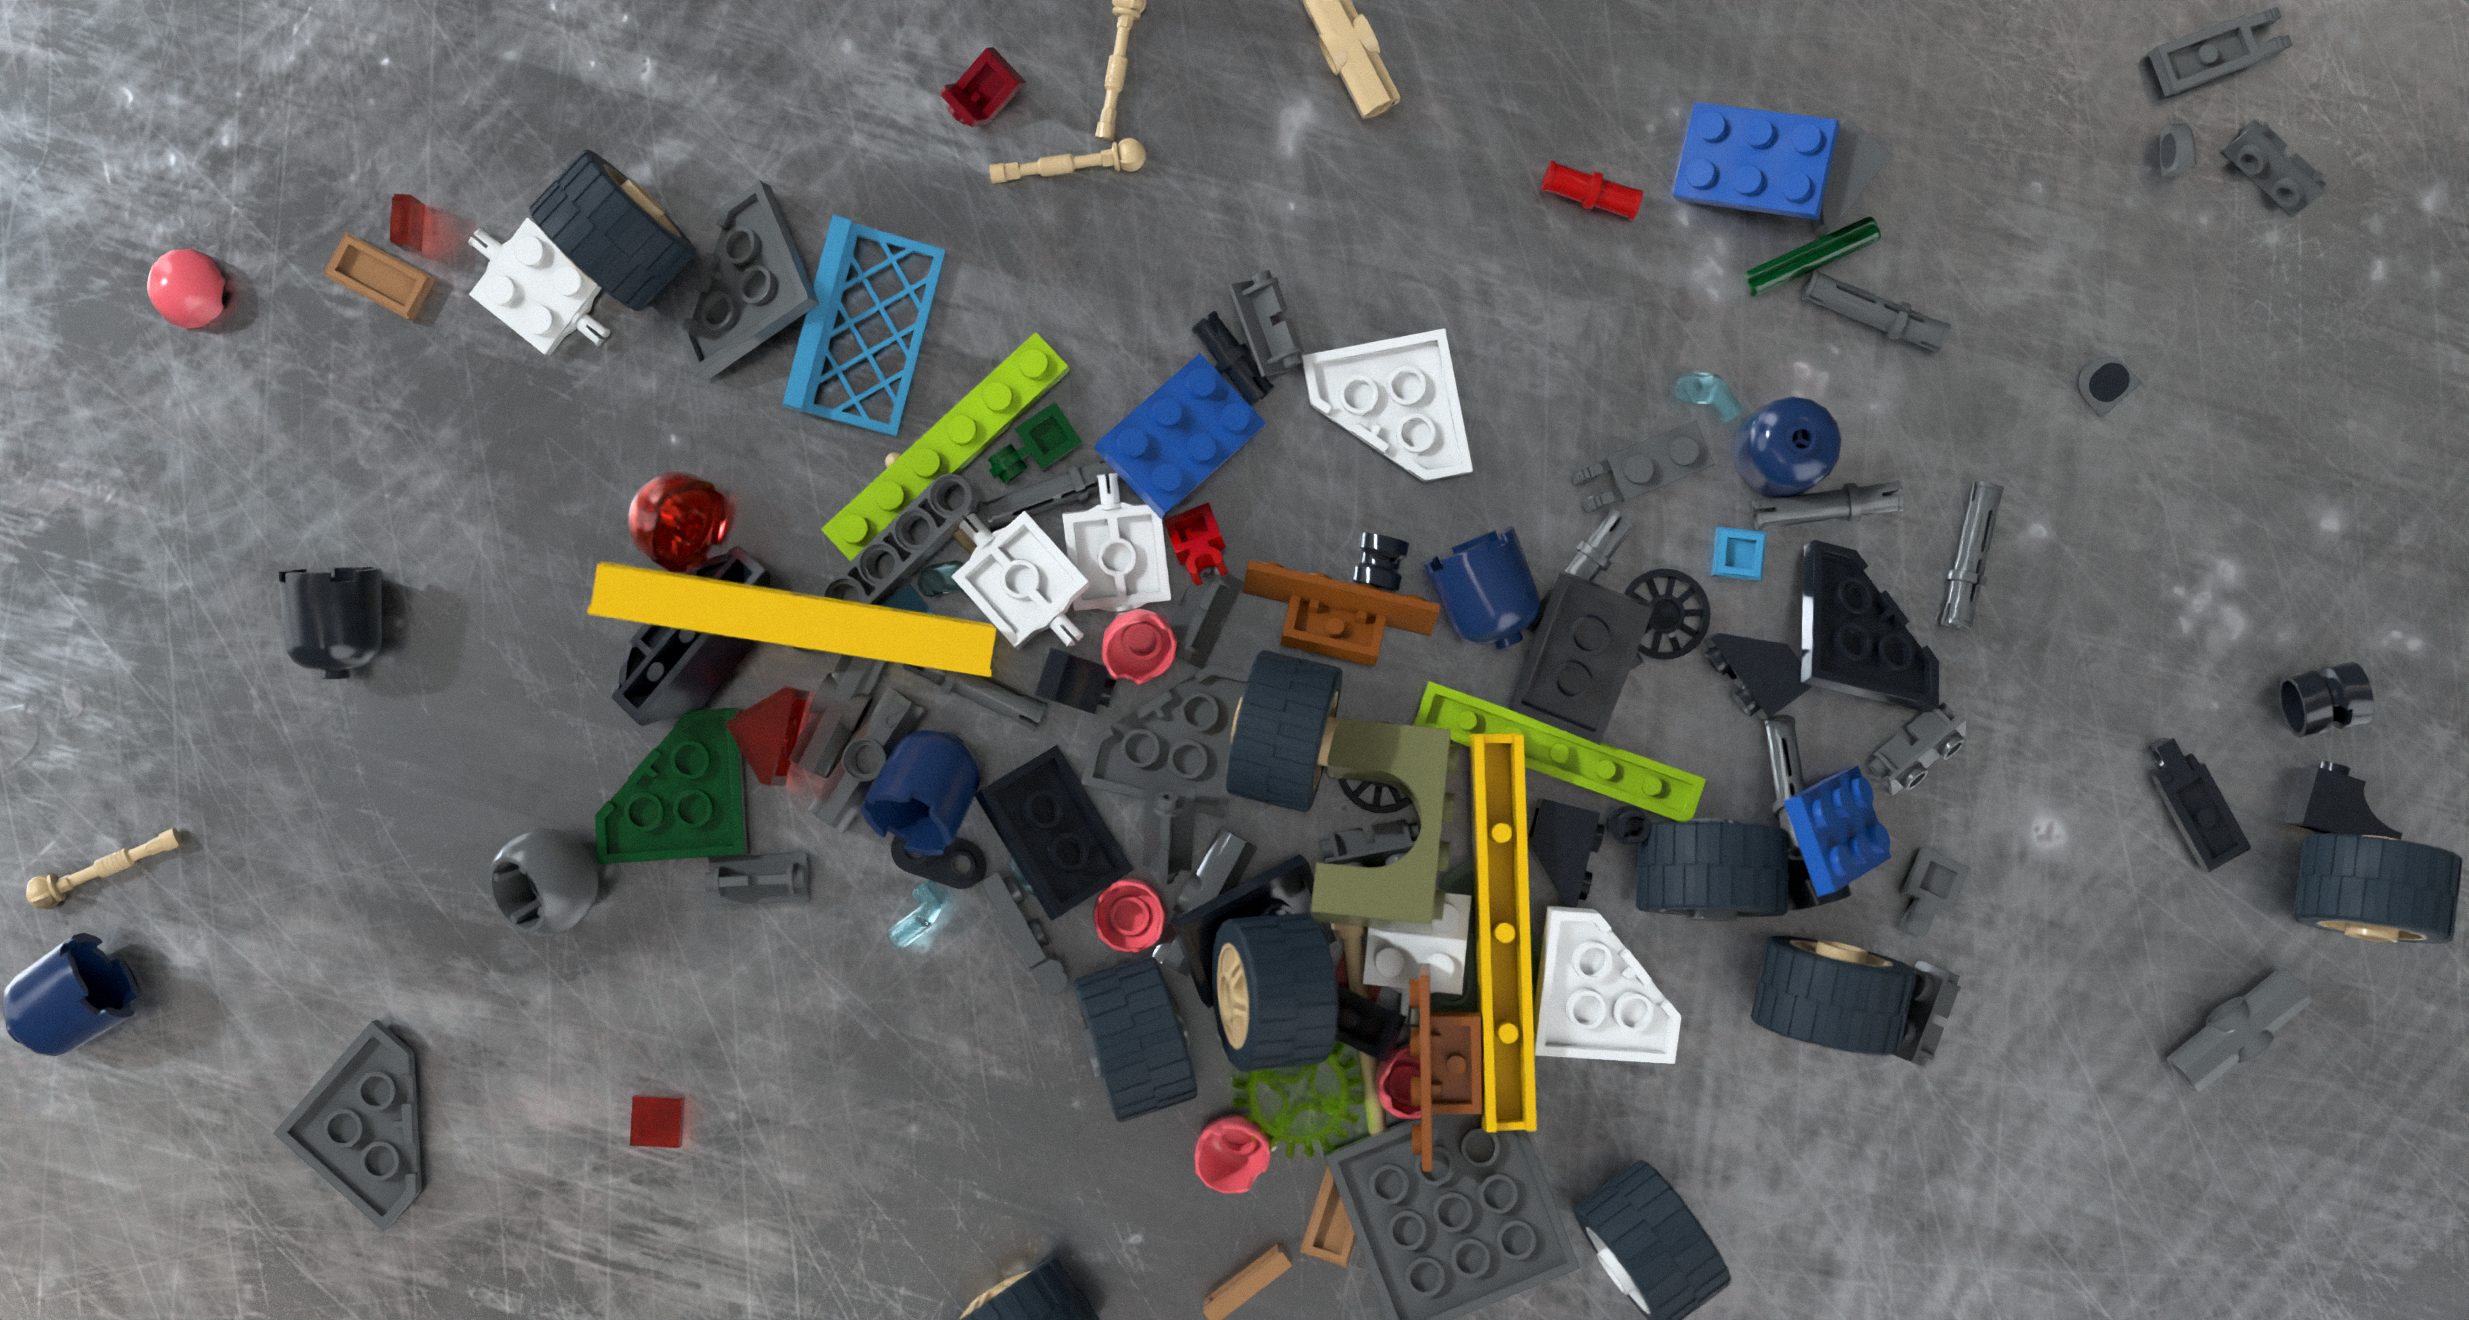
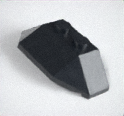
[611,546,770,726]

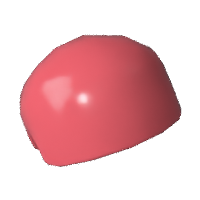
[147,248,226,329]
[1101,609,1177,685]
[1093,879,1168,953]
[1375,1043,1421,1120]
[1195,1114,1271,1194]

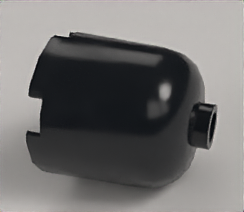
[278,567,382,679]

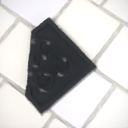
[1801,540,1939,712]

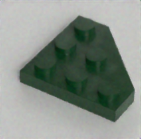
[595,707,748,865]

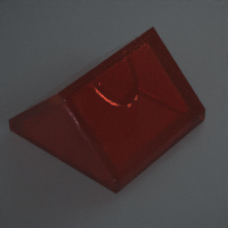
[725,686,810,786]

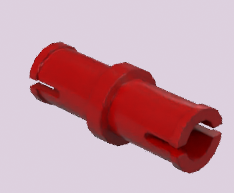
[1541,160,1643,220]

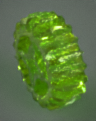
[1232,1041,1364,1158]

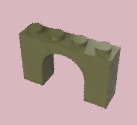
[1311,718,1459,934]

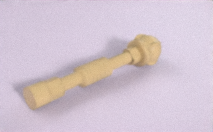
[1095,0,1146,141]
[989,138,1146,184]
[26,828,182,909]

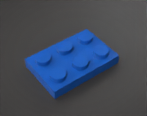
[1673,102,1840,220]
[1094,353,1266,519]
[1783,766,1891,897]

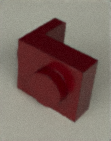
[939,47,1026,127]

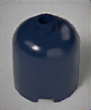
[1732,396,1842,498]
[1424,526,1541,650]
[861,730,981,856]
[2,933,138,1056]

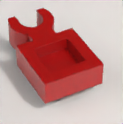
[1164,502,1227,586]

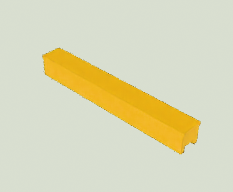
[587,561,997,677]
[1469,733,1537,1133]

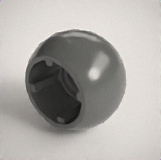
[489,828,598,936]

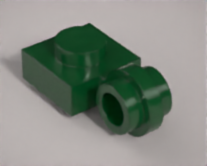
[988,402,1082,484]

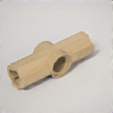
[1301,0,1401,120]

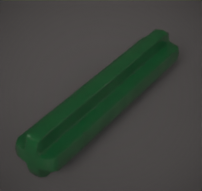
[1743,216,1881,297]

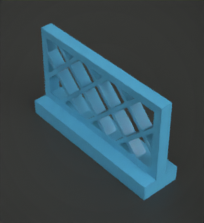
[782,214,946,437]

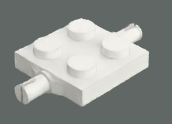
[468,217,611,356]
[1062,473,1171,618]
[951,511,1091,651]
[1363,887,1471,1025]

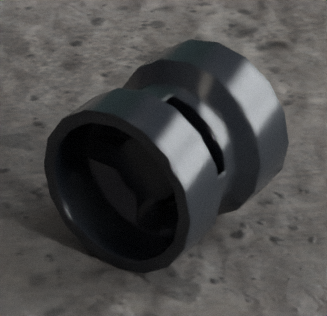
[1352,533,1410,591]

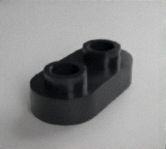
[891,836,988,889]

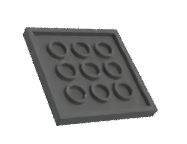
[1324,1114,1580,1320]

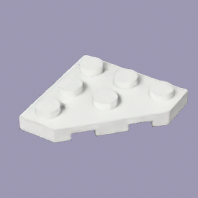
[1302,328,1473,482]
[1533,906,1681,1064]

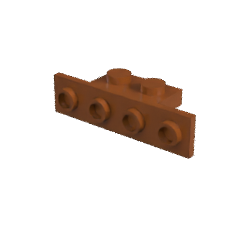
[1242,560,1441,667]
[1409,963,1482,1172]

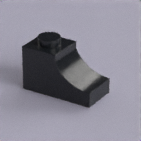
[1035,647,1117,715]
[2284,760,2403,840]

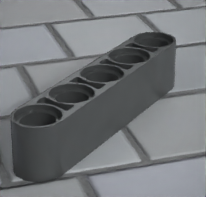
[792,473,981,655]

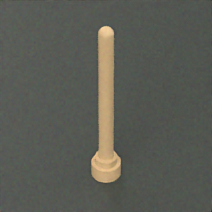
[1331,923,1388,1135]

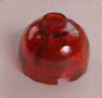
[627,471,728,572]

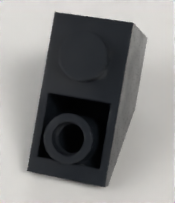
[1703,633,1813,719]
[1527,798,1605,908]

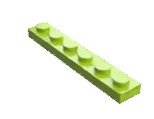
[821,332,1070,561]
[1413,681,1706,822]

